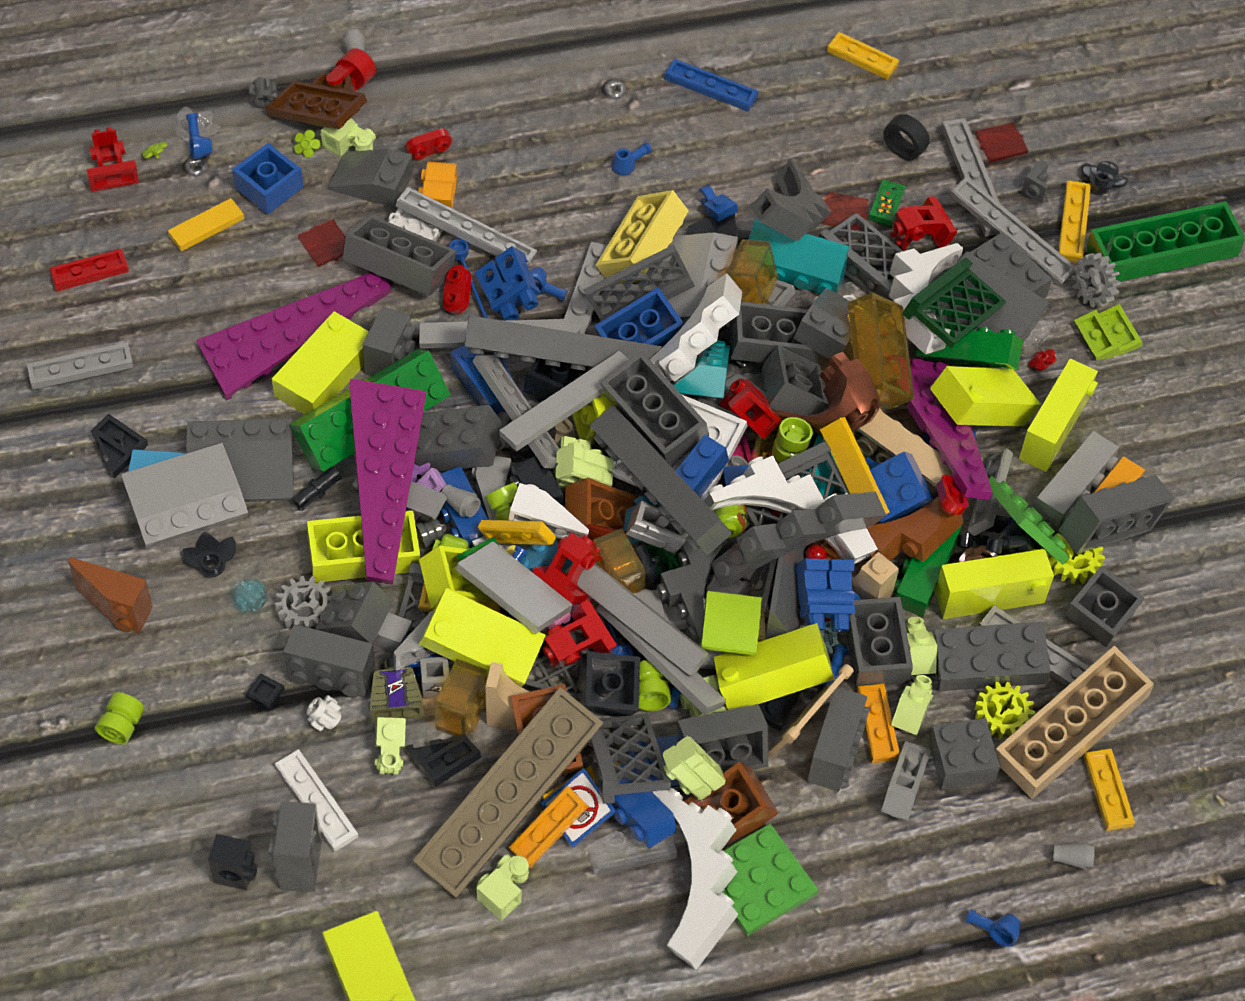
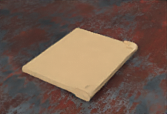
[768,664,854,759]

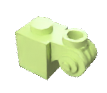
[321,118,376,157]
[905,617,937,675]
[891,675,933,735]
[375,717,406,775]
[477,854,529,921]

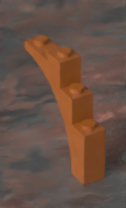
[806,496,963,562]

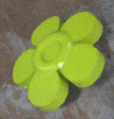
[294,130,321,158]
[141,142,167,159]

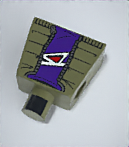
[370,657,424,723]

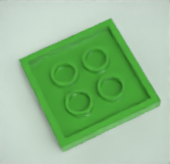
[988,476,1070,565]
[722,824,819,936]

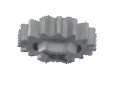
[1072,253,1121,307]
[275,576,332,628]

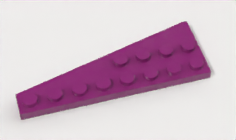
[196,272,391,400]
[878,354,993,500]
[349,379,427,585]

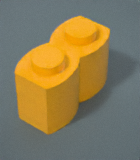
[418,162,458,209]

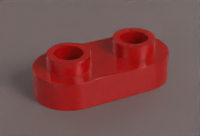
[405,129,452,160]
[443,265,472,315]
[936,475,969,515]

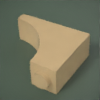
[852,552,899,600]
[486,662,529,731]

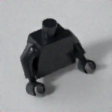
[957,515,1038,556]

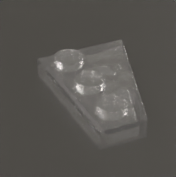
[587,828,677,876]

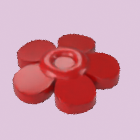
[1029,349,1056,371]

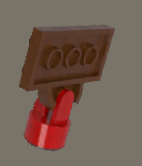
[265,48,376,129]

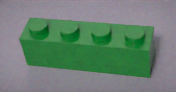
[916,327,1023,370]
[893,524,963,617]

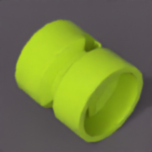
[772,417,813,463]
[485,482,518,521]
[639,660,671,711]
[95,692,145,745]

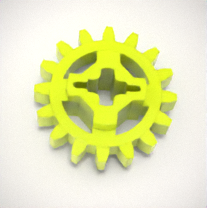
[1046,533,1105,584]
[974,682,1035,740]

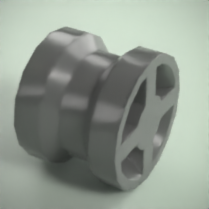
[415,518,444,549]

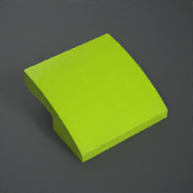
[1074,304,1143,360]
[701,591,762,655]

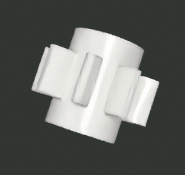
[307,695,341,731]

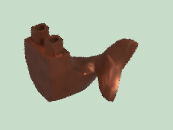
[773,352,879,448]

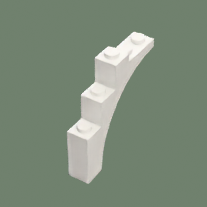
[888,243,963,355]
[650,273,742,382]
[704,456,878,564]
[653,788,738,970]

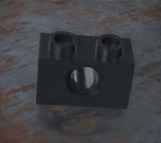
[208,834,258,890]

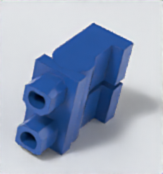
[475,246,540,321]
[796,559,855,632]

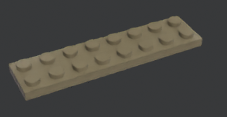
[413,687,604,898]

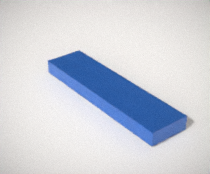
[664,59,759,112]

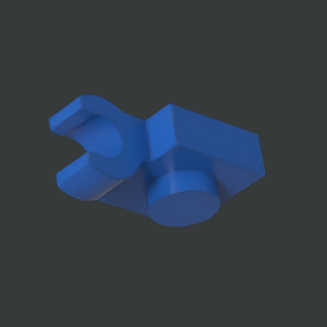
[699,185,738,222]

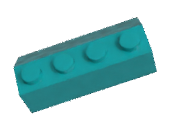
[743,219,849,295]
[673,340,730,398]

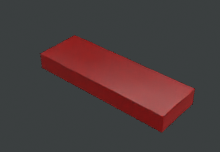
[49,248,129,292]

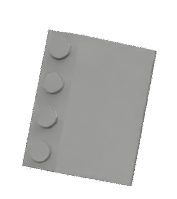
[657,233,738,331]
[121,443,248,549]

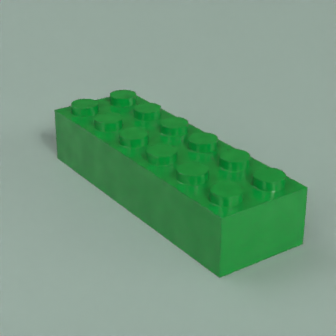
[1086,201,1245,282]
[289,349,451,472]

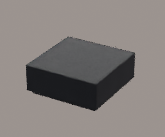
[246,674,285,711]

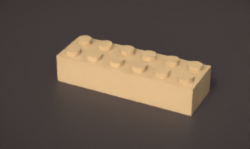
[825,402,952,499]
[996,646,1154,799]

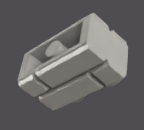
[626,501,687,554]

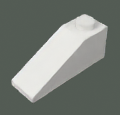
[508,483,589,539]

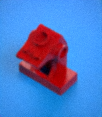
[87,127,140,192]
[890,196,958,251]
[718,378,782,439]
[532,533,602,605]
[542,599,617,669]

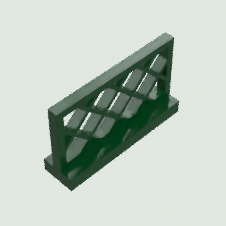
[902,257,1006,348]

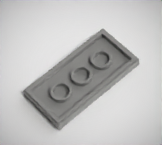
[456,542,573,634]

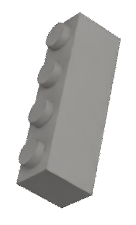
[1034,431,1119,528]

